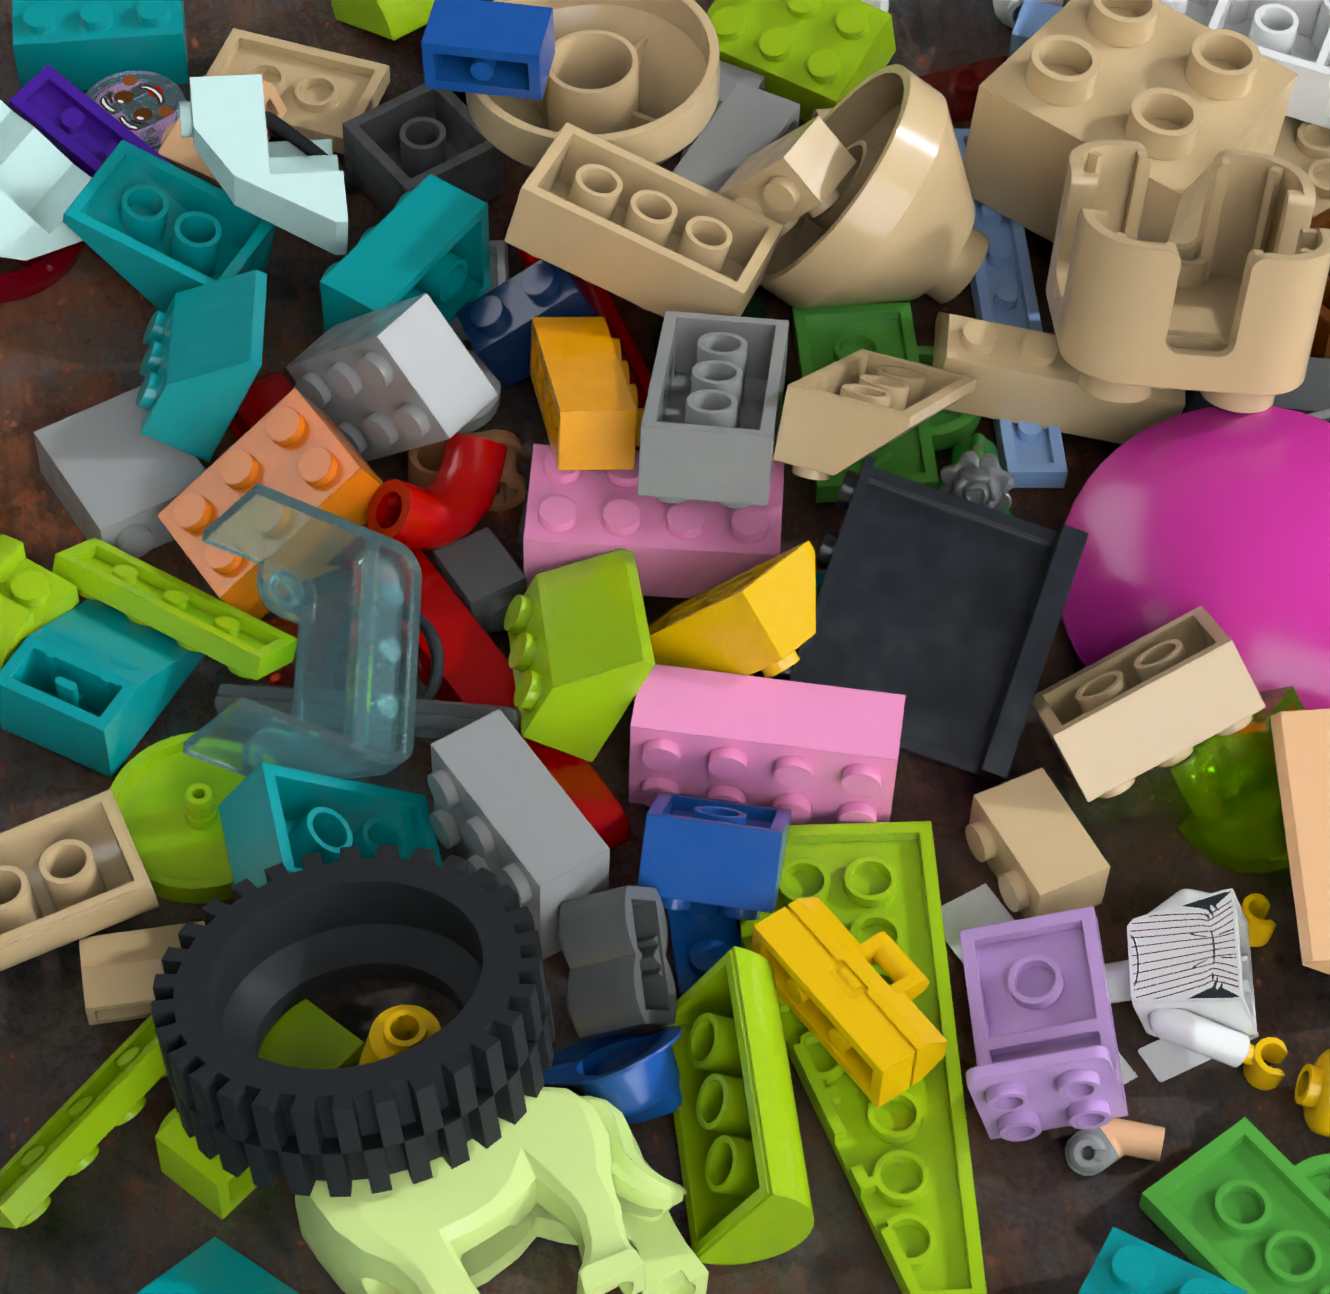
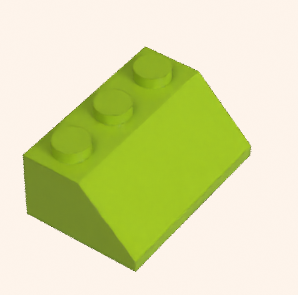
[504,548,655,762]

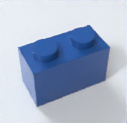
[421,0,555,101]

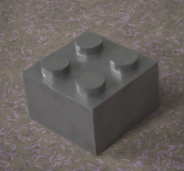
[342,83,504,216]

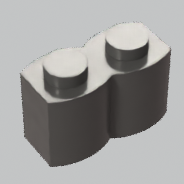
[557,885,677,1038]

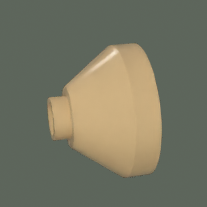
[465,0,720,171]
[759,64,989,309]

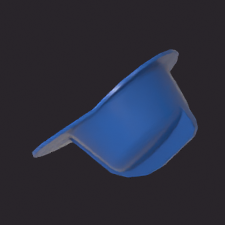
[542,1026,682,1123]

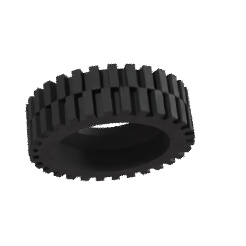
[151,845,555,1197]

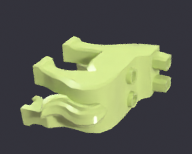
[295,1087,709,1294]

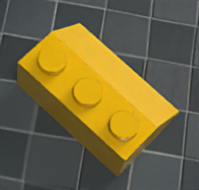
[633,540,816,703]

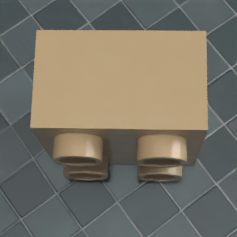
[963,0,1298,244]

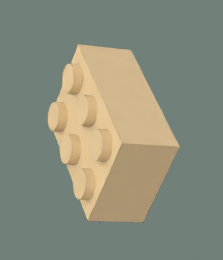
[1032,606,1266,802]

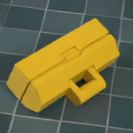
[751,897,947,1109]

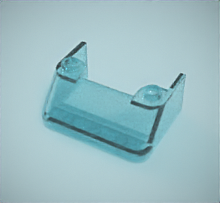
[183,483,422,779]

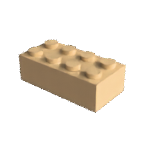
[504,122,784,318]

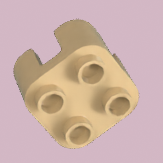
[1046,140,1330,413]

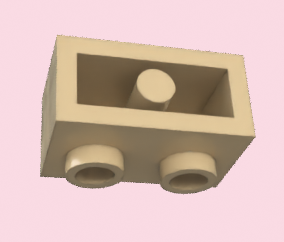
[717,116,857,236]

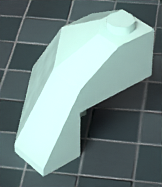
[179,74,348,255]
[0,100,92,261]

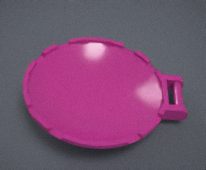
[1061,406,1330,756]

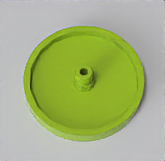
[110,731,284,904]

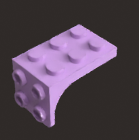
[959,906,1129,1142]

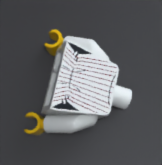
[1105,888,1287,1091]

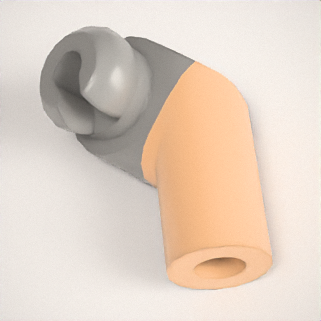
[1065,1118,1165,1176]

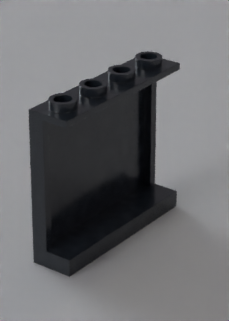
[774,455,1089,785]

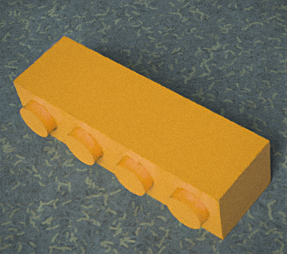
[530,317,644,471]

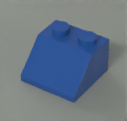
[638,792,792,920]

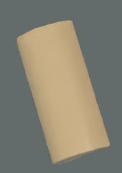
[0,789,159,971]

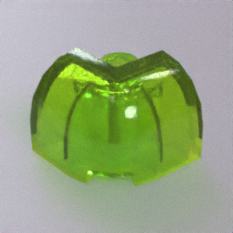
[1170,686,1305,874]

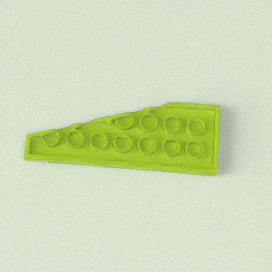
[738,821,987,1294]

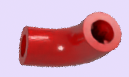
[367,434,508,550]

